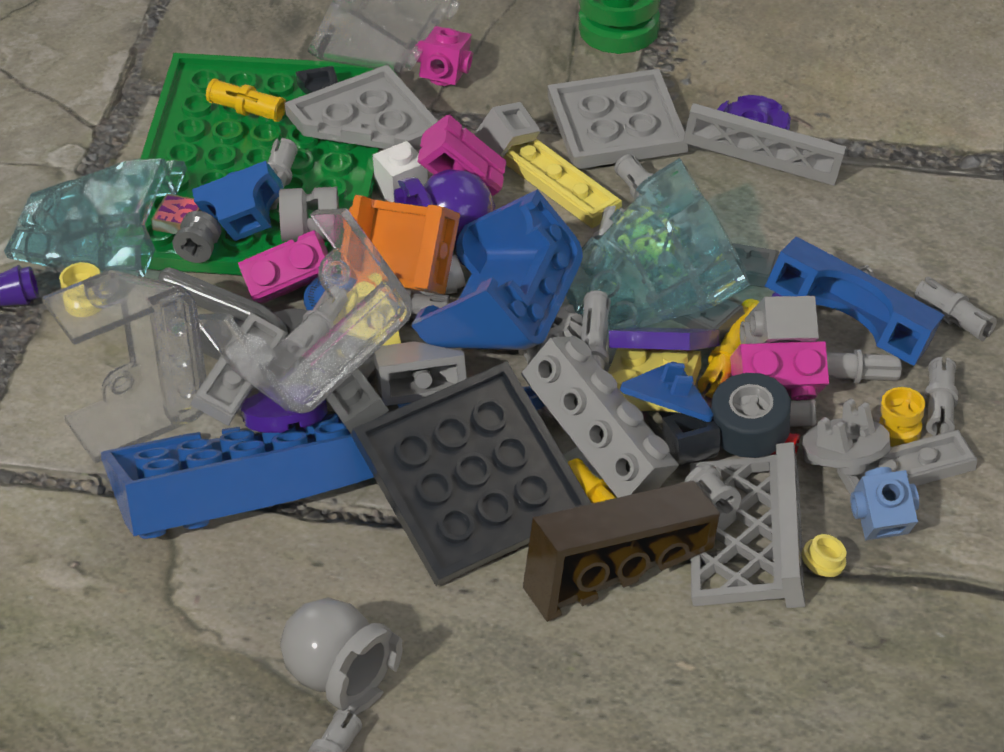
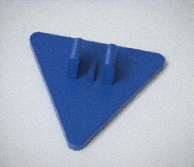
[620,362,714,422]

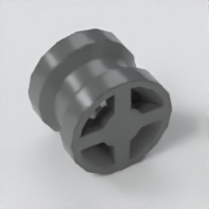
[173,211,222,263]

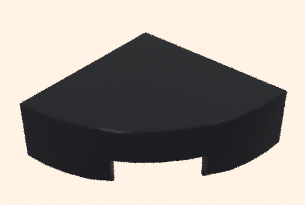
[296,66,338,94]

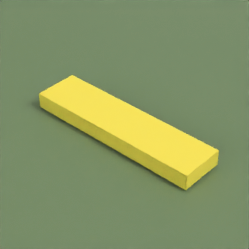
[503,139,622,229]

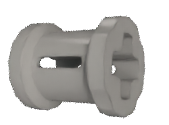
[685,464,741,522]

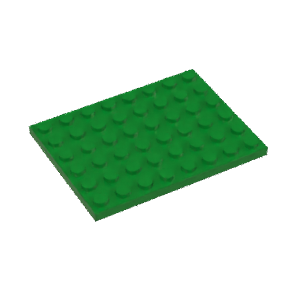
[110,53,398,275]

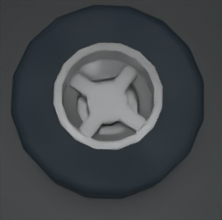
[711,372,791,458]

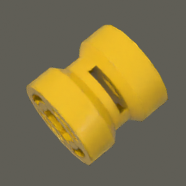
[879,387,925,447]

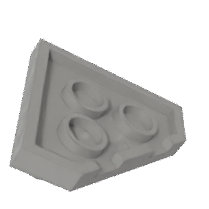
[285,65,438,150]

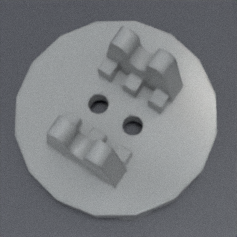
[802,398,891,475]

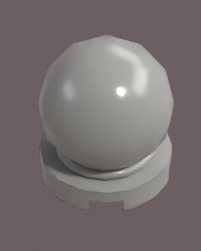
[280,597,403,715]

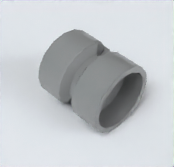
[279,187,340,242]

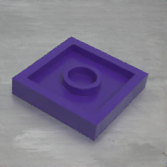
[609,327,720,350]

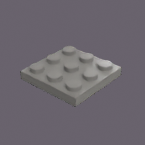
[548,69,688,169]

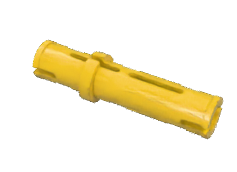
[698,299,759,398]

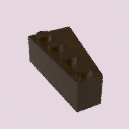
[523,480,720,622]

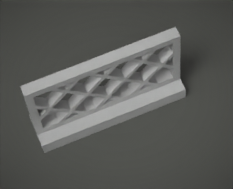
[690,442,805,608]

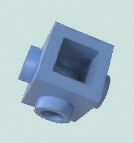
[850,467,919,541]

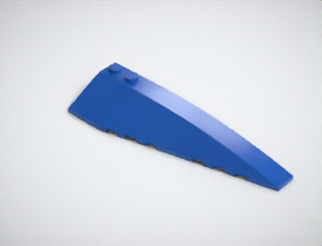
[100,386,545,539]

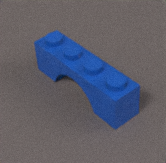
[765,236,945,366]

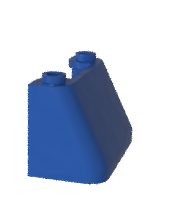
[411,189,583,350]

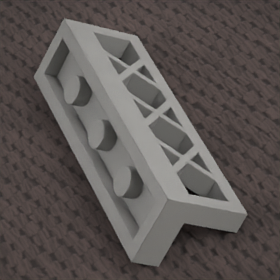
[683,103,846,186]

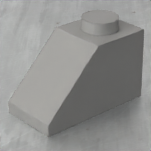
[373,341,467,406]

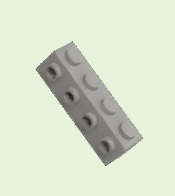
[521,336,679,498]

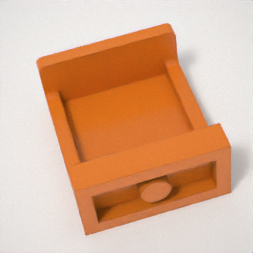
[339,195,460,295]

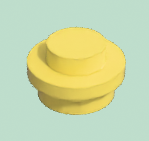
[801,534,847,577]

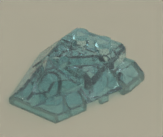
[566,158,750,337]
[4,159,187,279]

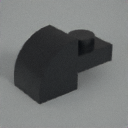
[648,411,720,466]

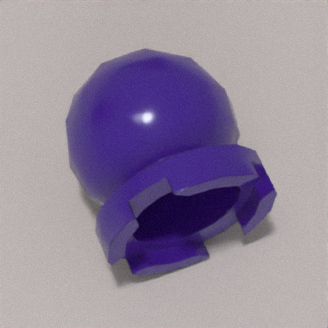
[394,169,495,249]

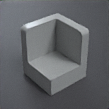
[474,102,541,158]

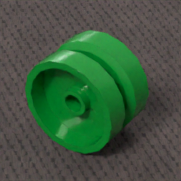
[578,0,661,54]

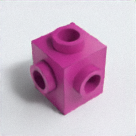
[416,26,473,86]

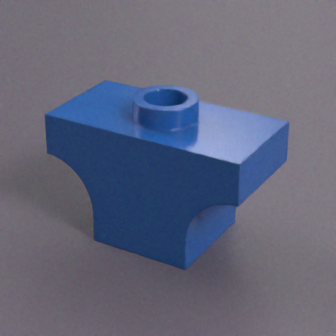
[192,160,283,241]

